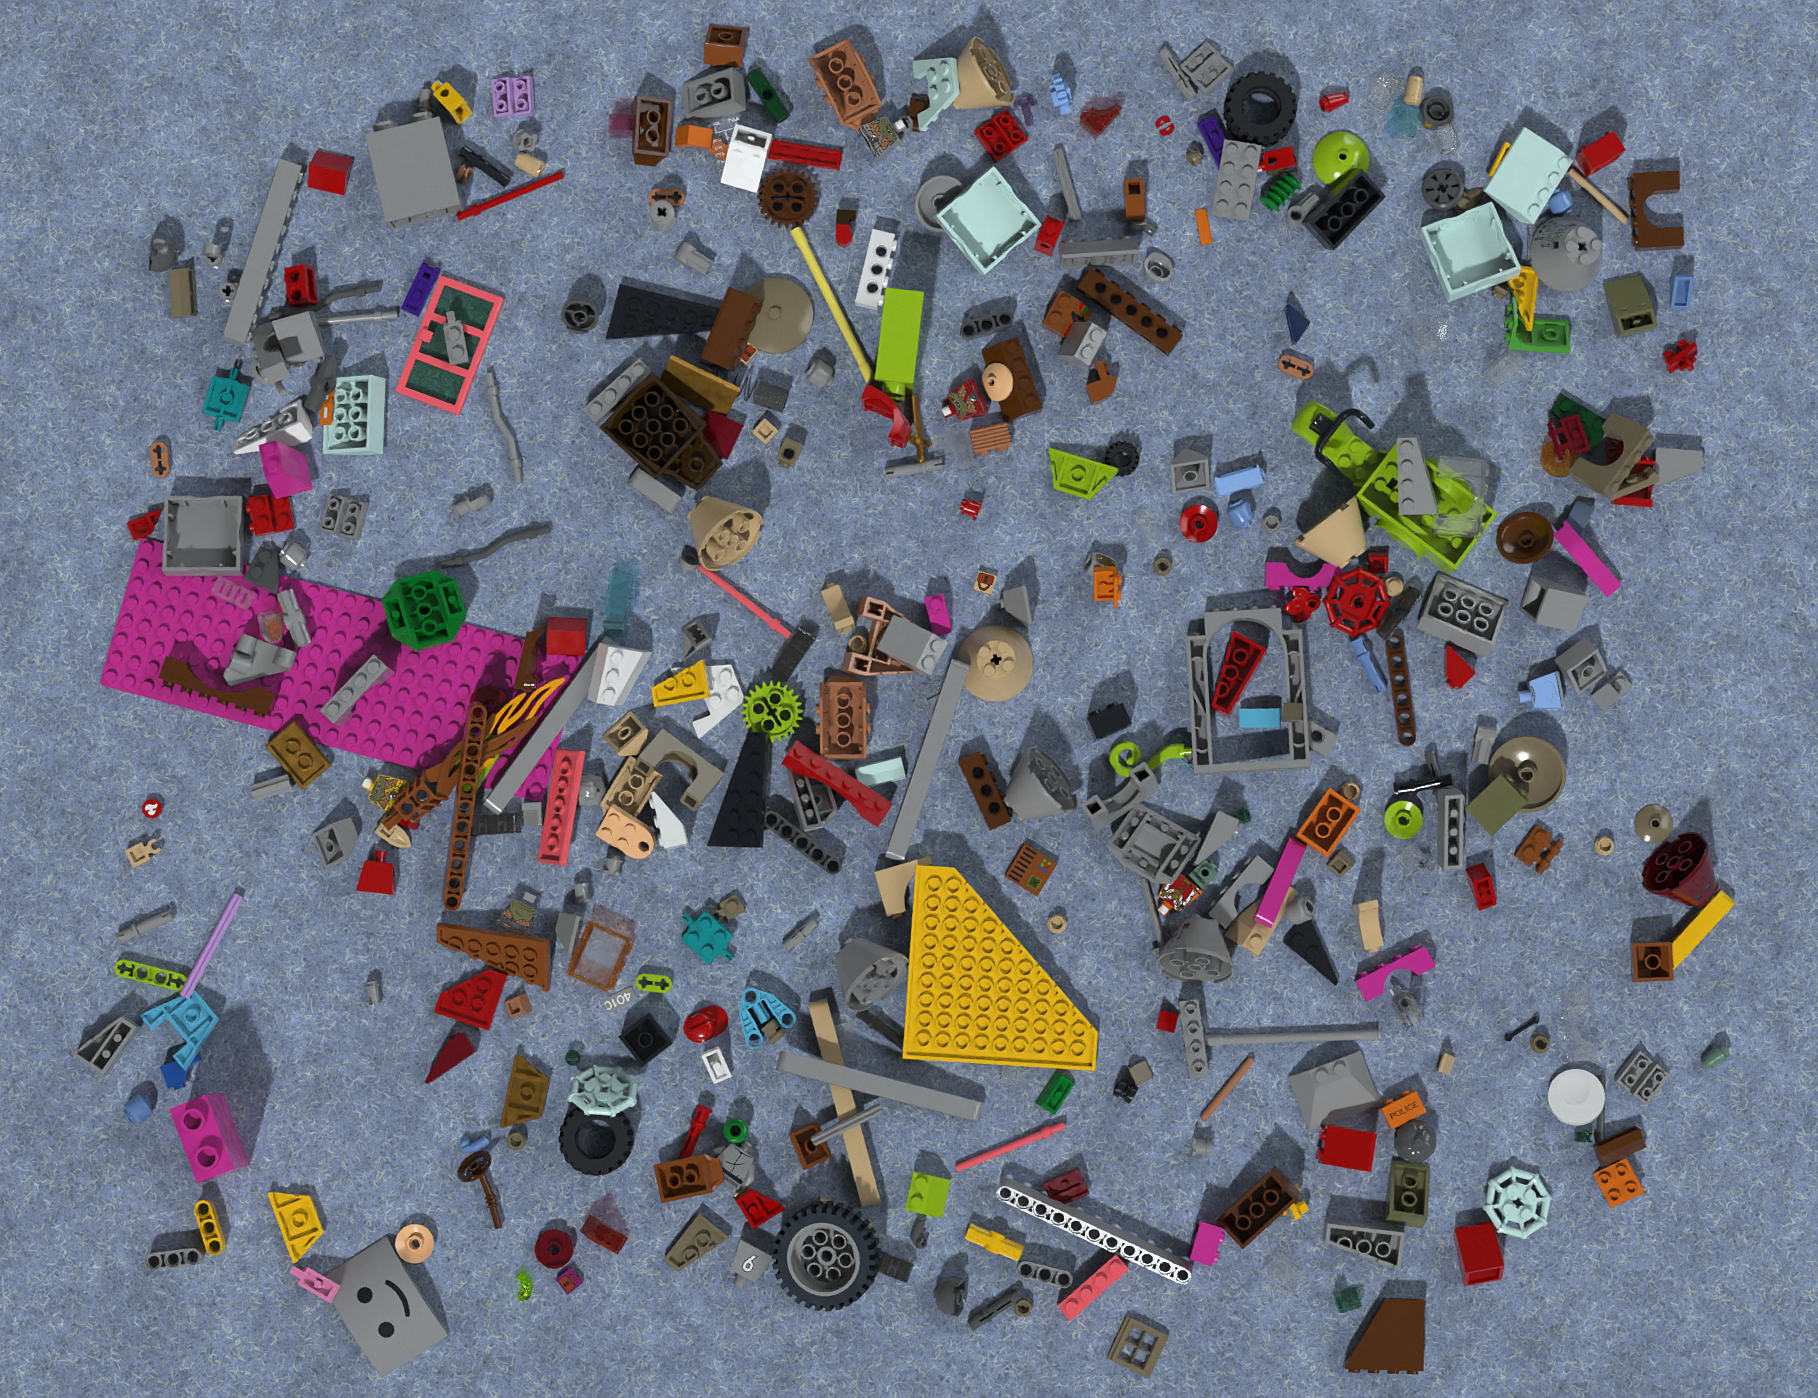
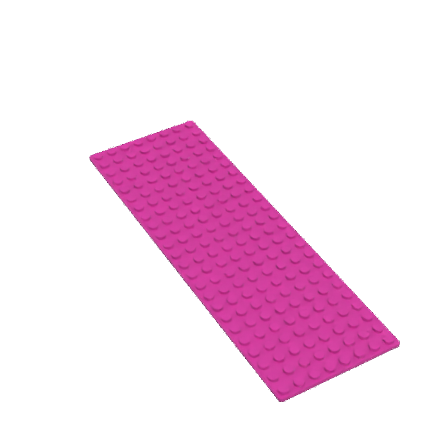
[100,538,582,802]

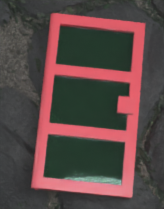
[395,275,504,416]

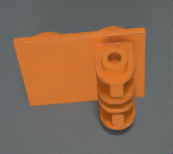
[1592,1158,1645,1208]

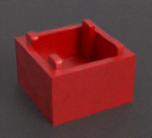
[1575,131,1626,177]

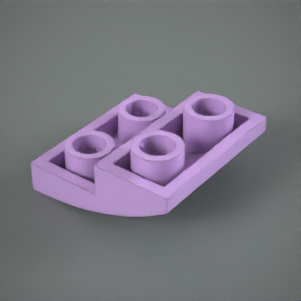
[492,76,535,118]

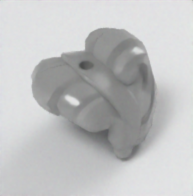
[577,774,607,807]

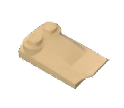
[600,755,663,818]

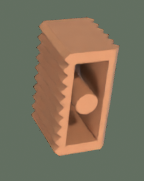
[969,422,1012,457]

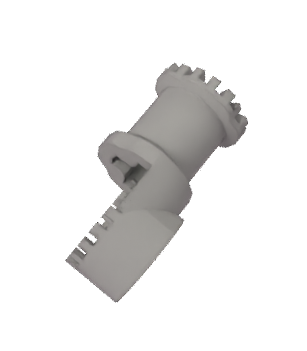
[203,244,225,269]
[450,494,491,519]

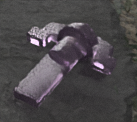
[1012,97,1037,127]

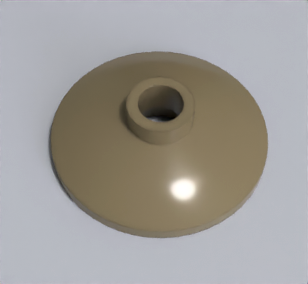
[1634,805,1673,843]

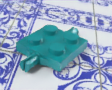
[202,367,250,432]
[680,910,735,965]

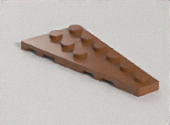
[436,922,550,992]

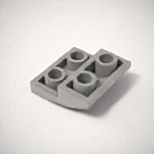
[319,494,369,541]
[1613,1049,1670,1105]

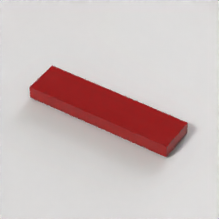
[767,140,843,171]

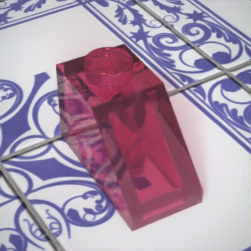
[609,114,633,138]

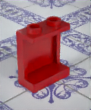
[1611,455,1656,507]

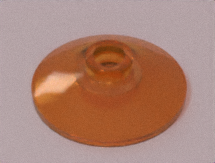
[1540,440,1579,477]

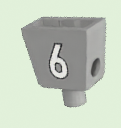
[731,1239,772,1289]

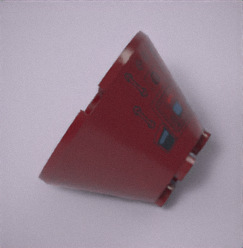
[1641,832,1719,907]

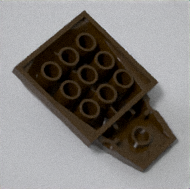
[599,371,723,492]

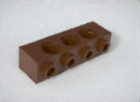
[958,751,1013,831]

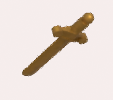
[909,393,931,463]

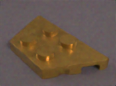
[500,1054,550,1128]

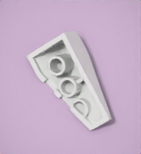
[234,399,312,454]

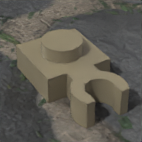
[710,894,745,923]

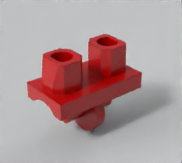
[1663,339,1698,374]

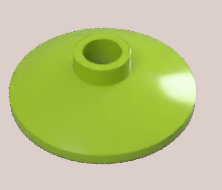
[1384,801,1423,839]

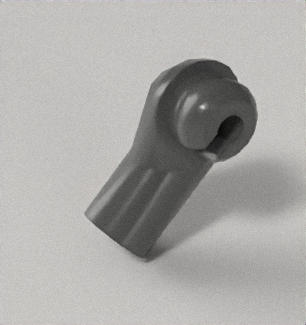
[910,1219,927,1249]

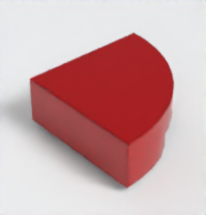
[398,819,420,831]

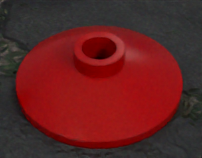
[1179,505,1218,543]

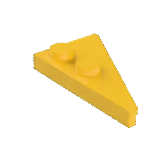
[1507,266,1538,331]

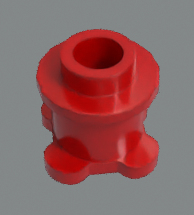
[959,497,983,521]

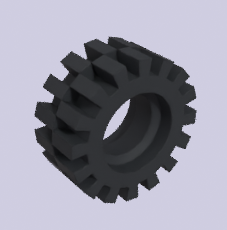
[1104,441,1139,477]

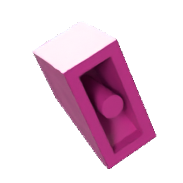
[924,593,952,636]

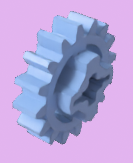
[1048,73,1073,115]

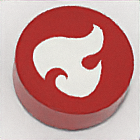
[142,799,163,819]

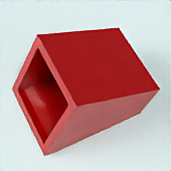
[1454,1222,1504,1287]

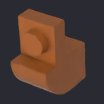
[1086,360,1116,405]

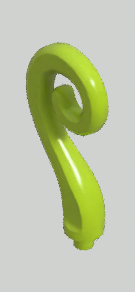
[1109,741,1192,778]

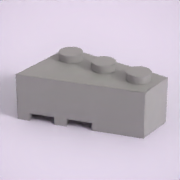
[71,1016,141,1076]

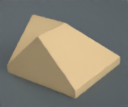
[602,711,650,756]

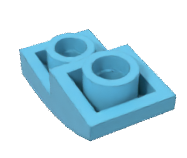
[1239,708,1281,728]

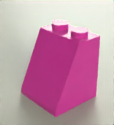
[258,440,313,499]

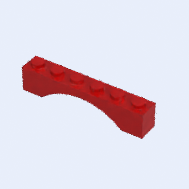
[781,740,893,827]

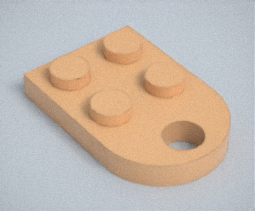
[595,804,656,859]

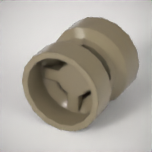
[760,1018,787,1045]

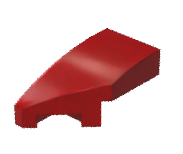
[126,509,161,542]

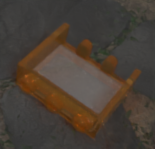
[565,920,634,992]

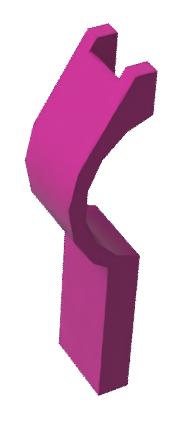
[1553,520,1622,597]

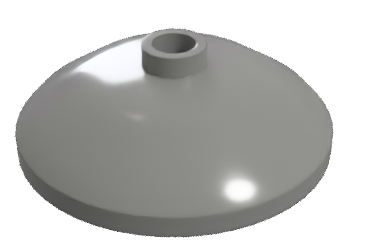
[914,175,965,232]

